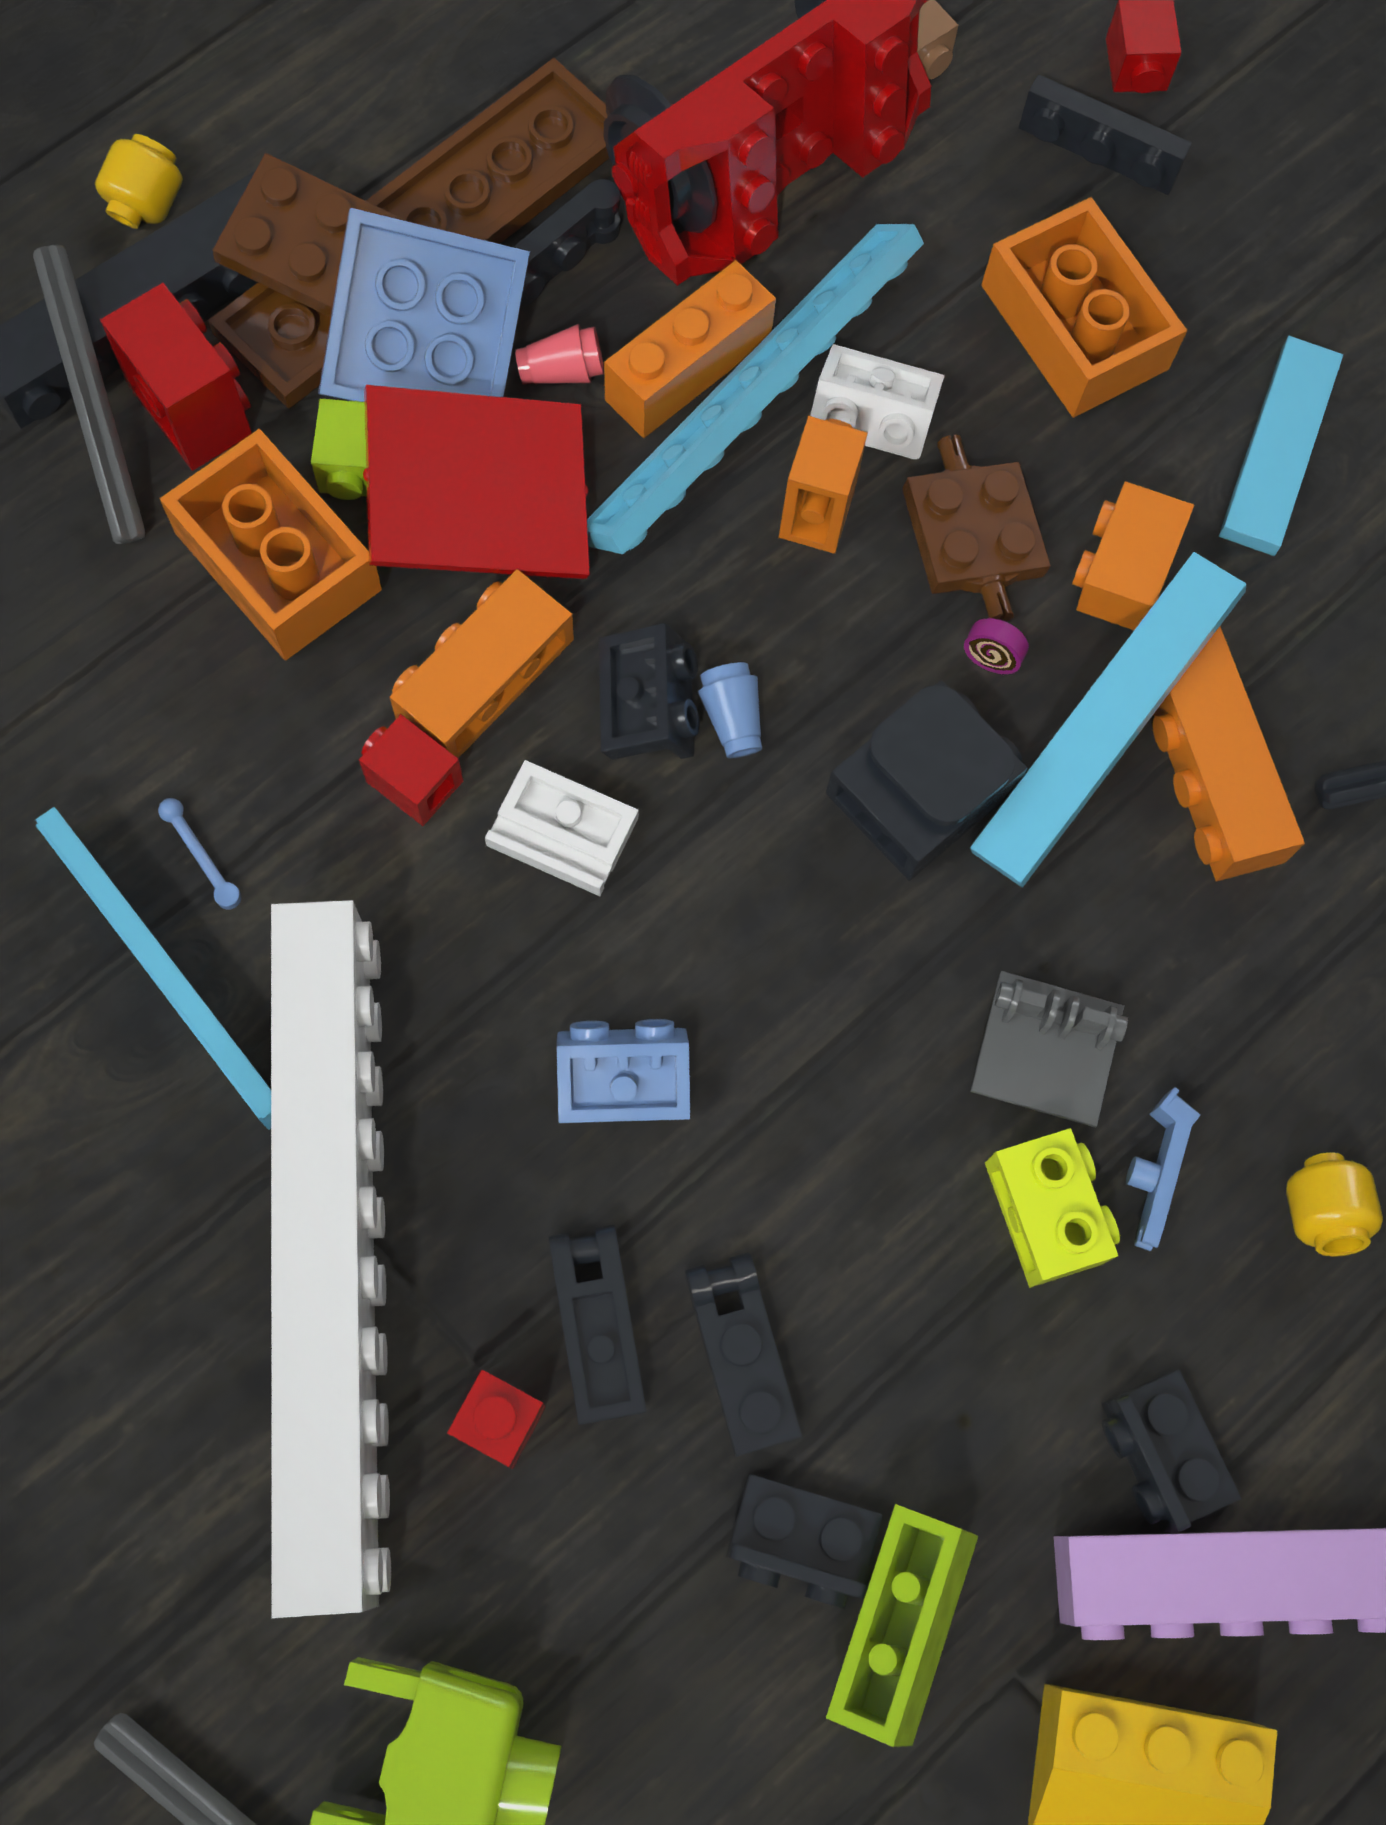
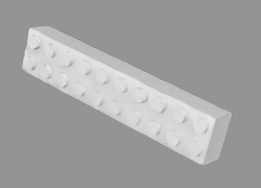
[271,900,391,1618]

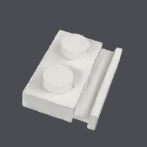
[485,760,639,896]

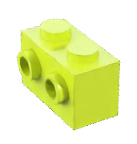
[985,1128,1120,1288]

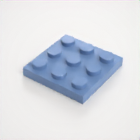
[318,208,530,402]

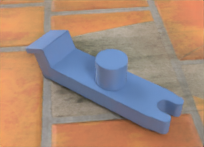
[1126,1087,1201,1251]

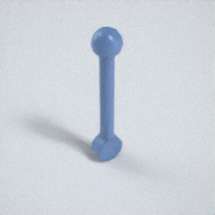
[158,798,241,910]

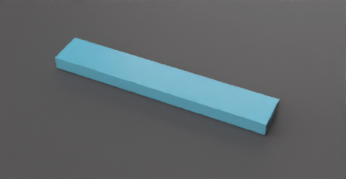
[970,552,1246,888]
[36,807,271,1130]

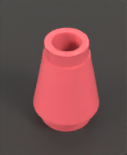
[515,324,604,385]

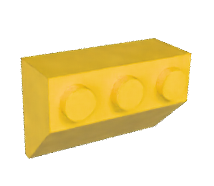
[1028,1683,1277,1825]

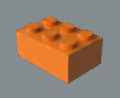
[981,197,1187,418]
[159,428,382,661]

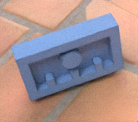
[557,1019,690,1123]

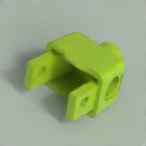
[310,1657,562,1825]

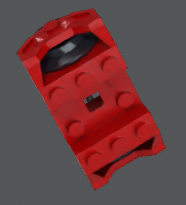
[603,0,931,286]

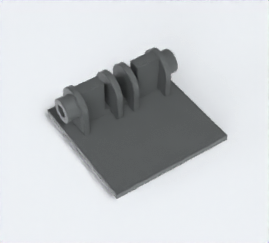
[970,971,1128,1128]

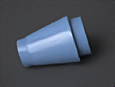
[698,662,763,758]

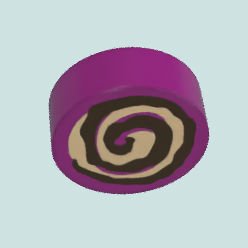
[964,618,1029,674]

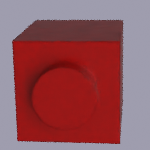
[1106,0,1181,93]
[359,714,463,826]
[447,1370,546,1469]

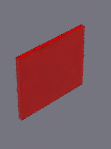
[363,385,590,579]

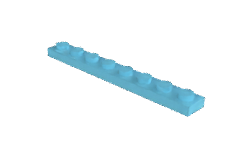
[587,224,924,554]

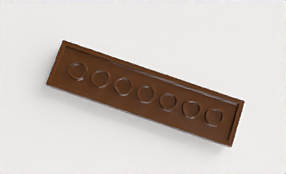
[208,58,609,409]

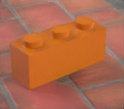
[604,260,776,439]
[390,569,574,758]

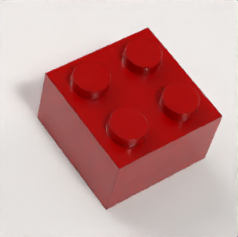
[100,283,252,471]

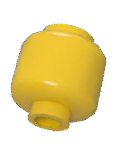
[95,134,183,229]
[1286,1153,1383,1256]

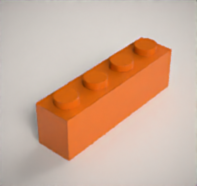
[1153,627,1305,882]

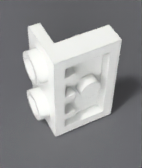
[810,344,944,459]

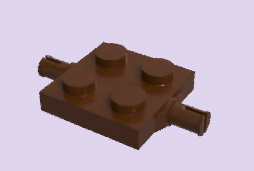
[902,434,1051,622]

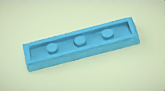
[1218,336,1343,556]

